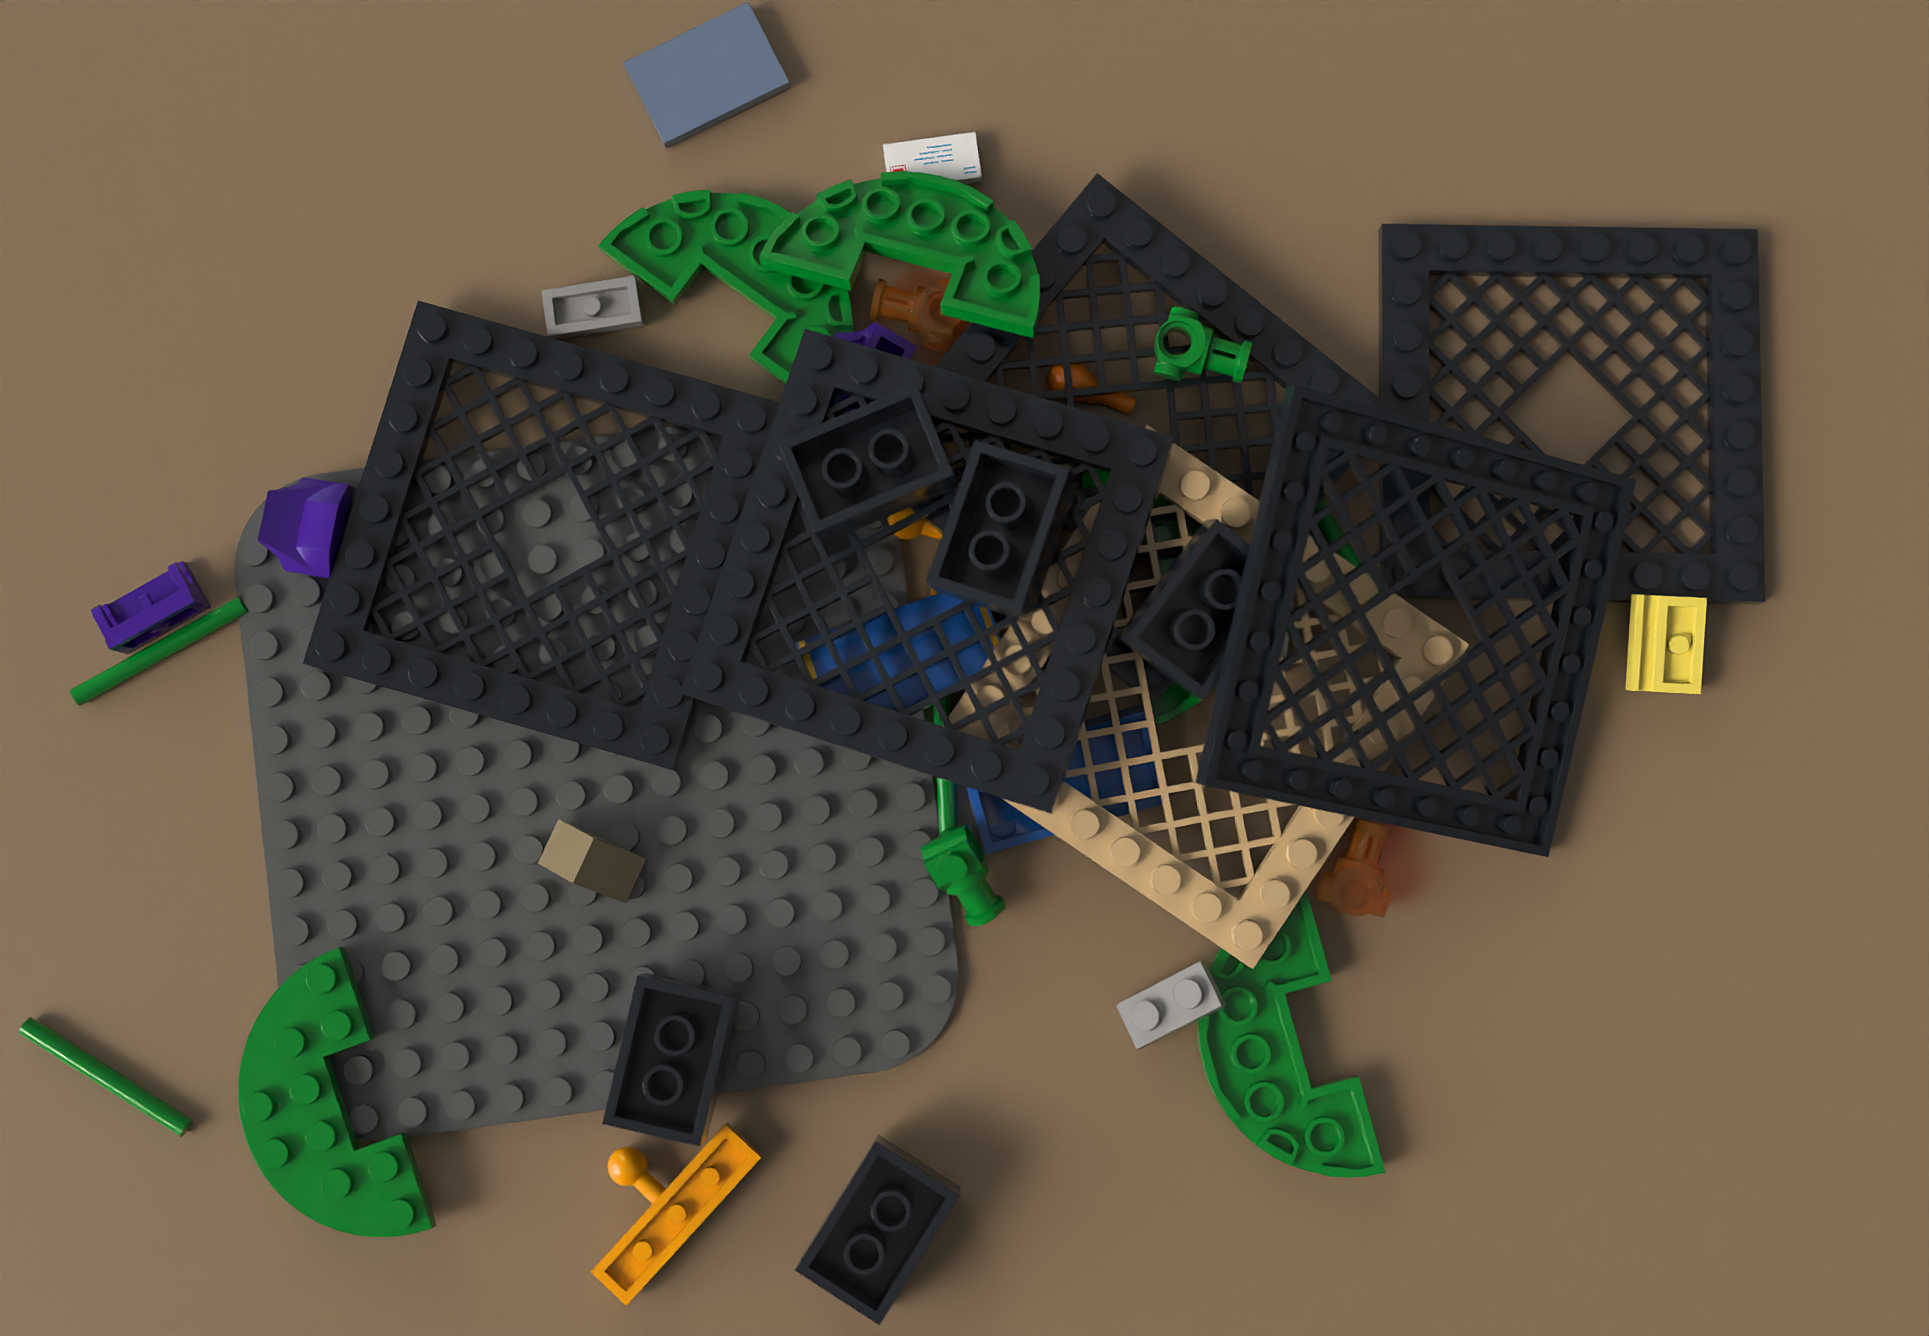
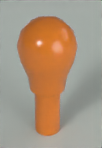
[1047,364,1136,416]

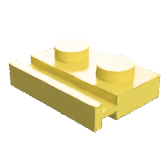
[1625,594,1707,694]

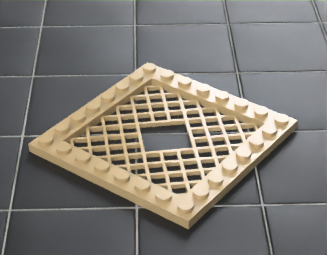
[942,425,1469,969]

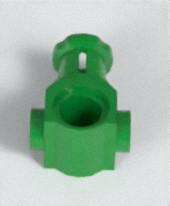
[1153,307,1252,384]
[921,823,1006,926]

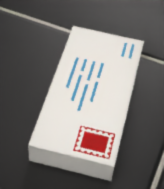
[883,132,982,184]

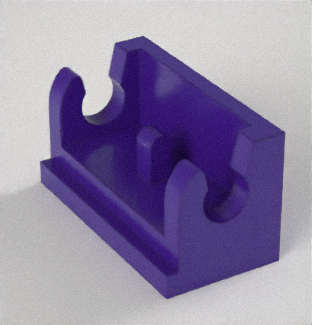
[91,561,211,654]

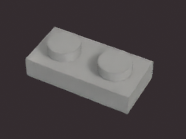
[541,276,644,340]
[1116,961,1226,1049]

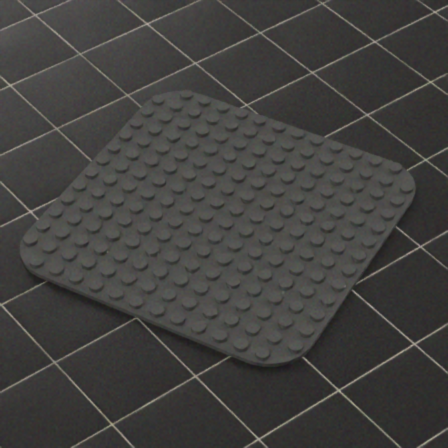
[235,416,959,1140]

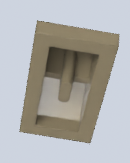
[538,819,647,903]

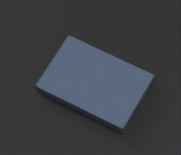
[623,2,791,149]

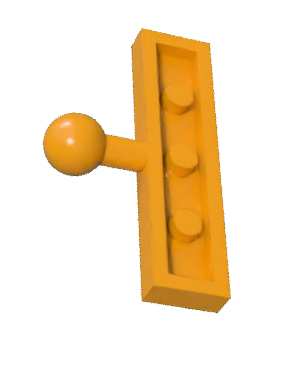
[591,1122,763,1306]

